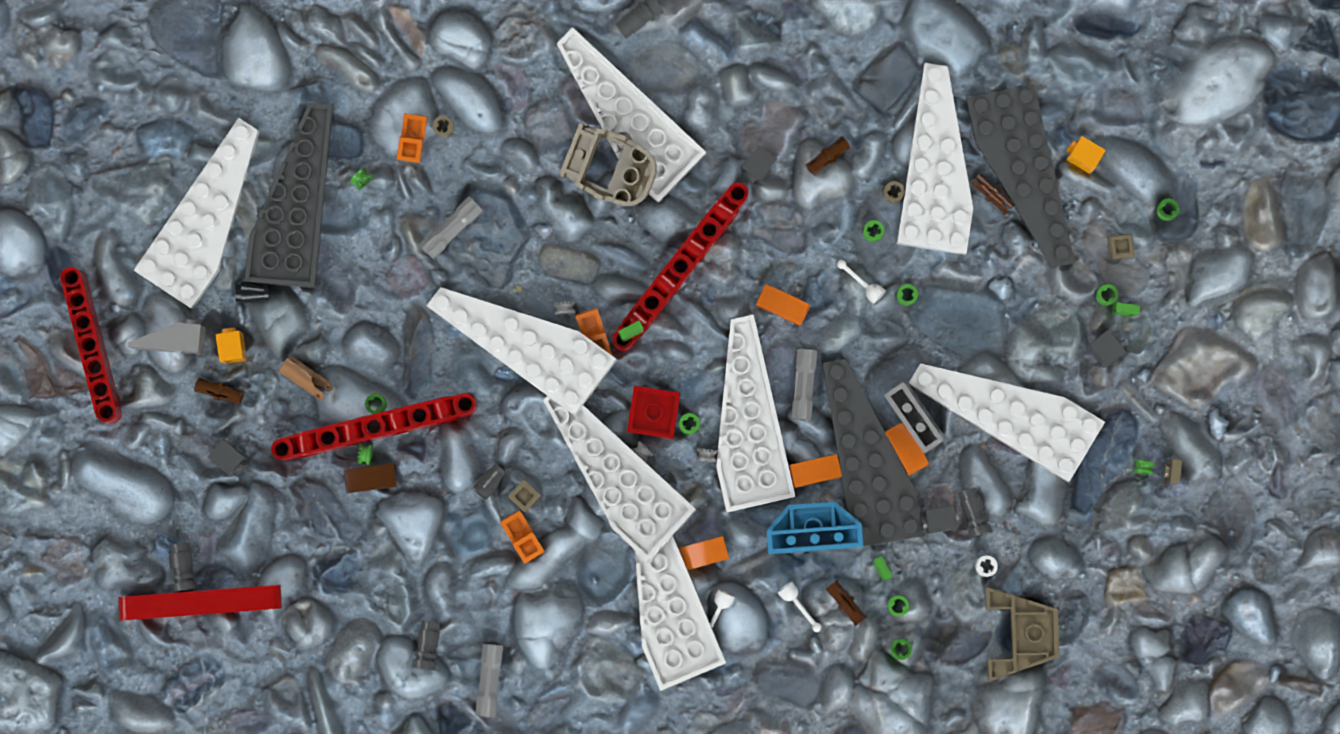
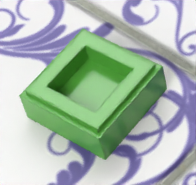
[1111,302,1140,317]
[618,321,643,342]
[872,556,893,581]

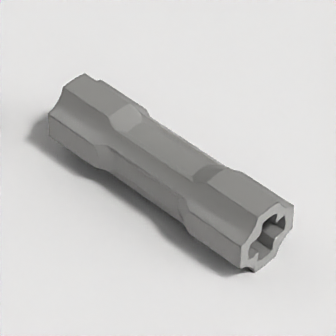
[419,197,483,260]
[791,349,817,421]
[475,644,503,717]

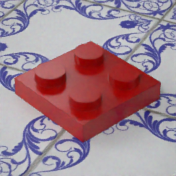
[627,386,680,440]

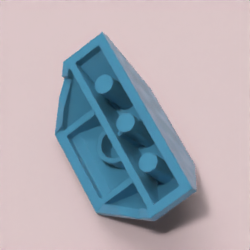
[766,502,863,554]

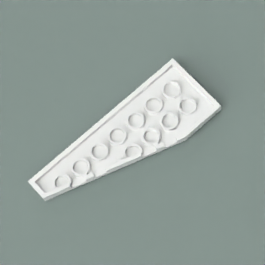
[557,27,706,203]
[897,63,973,255]
[134,118,259,309]
[427,287,617,416]
[716,314,796,513]
[908,364,1105,482]
[543,396,696,562]
[635,536,726,691]

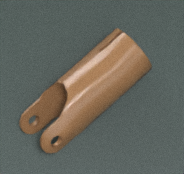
[279,355,333,400]

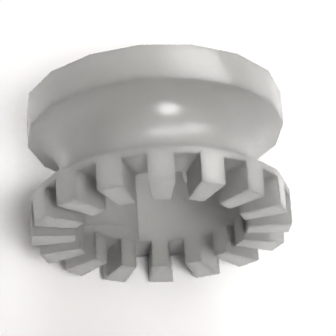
[554,301,576,316]
[631,441,654,464]
[696,449,718,463]

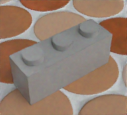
[884,381,947,453]

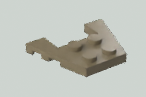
[985,588,1059,681]

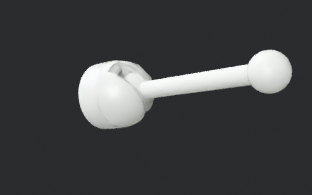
[837,260,886,304]
[777,581,822,632]
[710,589,735,628]

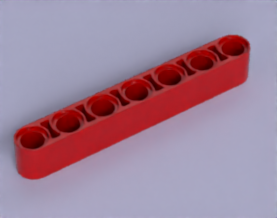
[60,267,122,424]
[118,585,282,621]

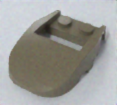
[559,123,657,206]

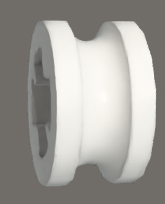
[975,556,998,577]

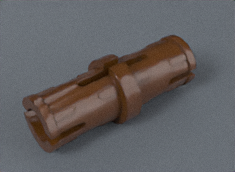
[806,136,851,176]
[971,173,1015,215]
[194,378,244,405]
[826,580,867,626]

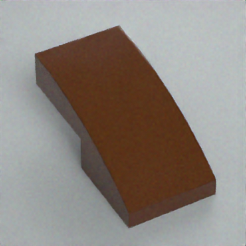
[344,463,397,494]

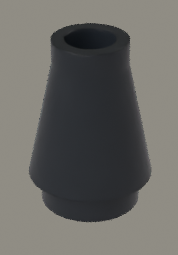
[235,281,269,304]

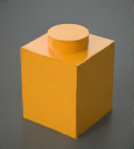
[1066,136,1106,174]
[216,328,247,364]

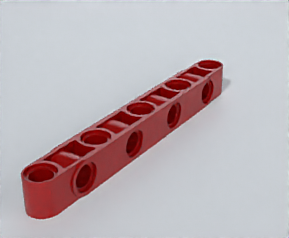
[613,182,748,352]
[271,393,477,461]

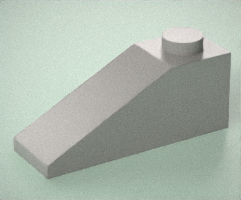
[128,319,206,355]

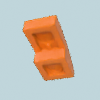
[397,113,428,163]
[756,284,811,326]
[575,307,612,355]
[885,422,929,476]
[788,454,842,488]
[500,509,545,564]
[678,536,729,570]

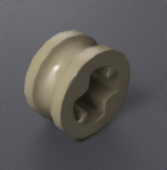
[433,116,454,137]
[883,181,905,204]

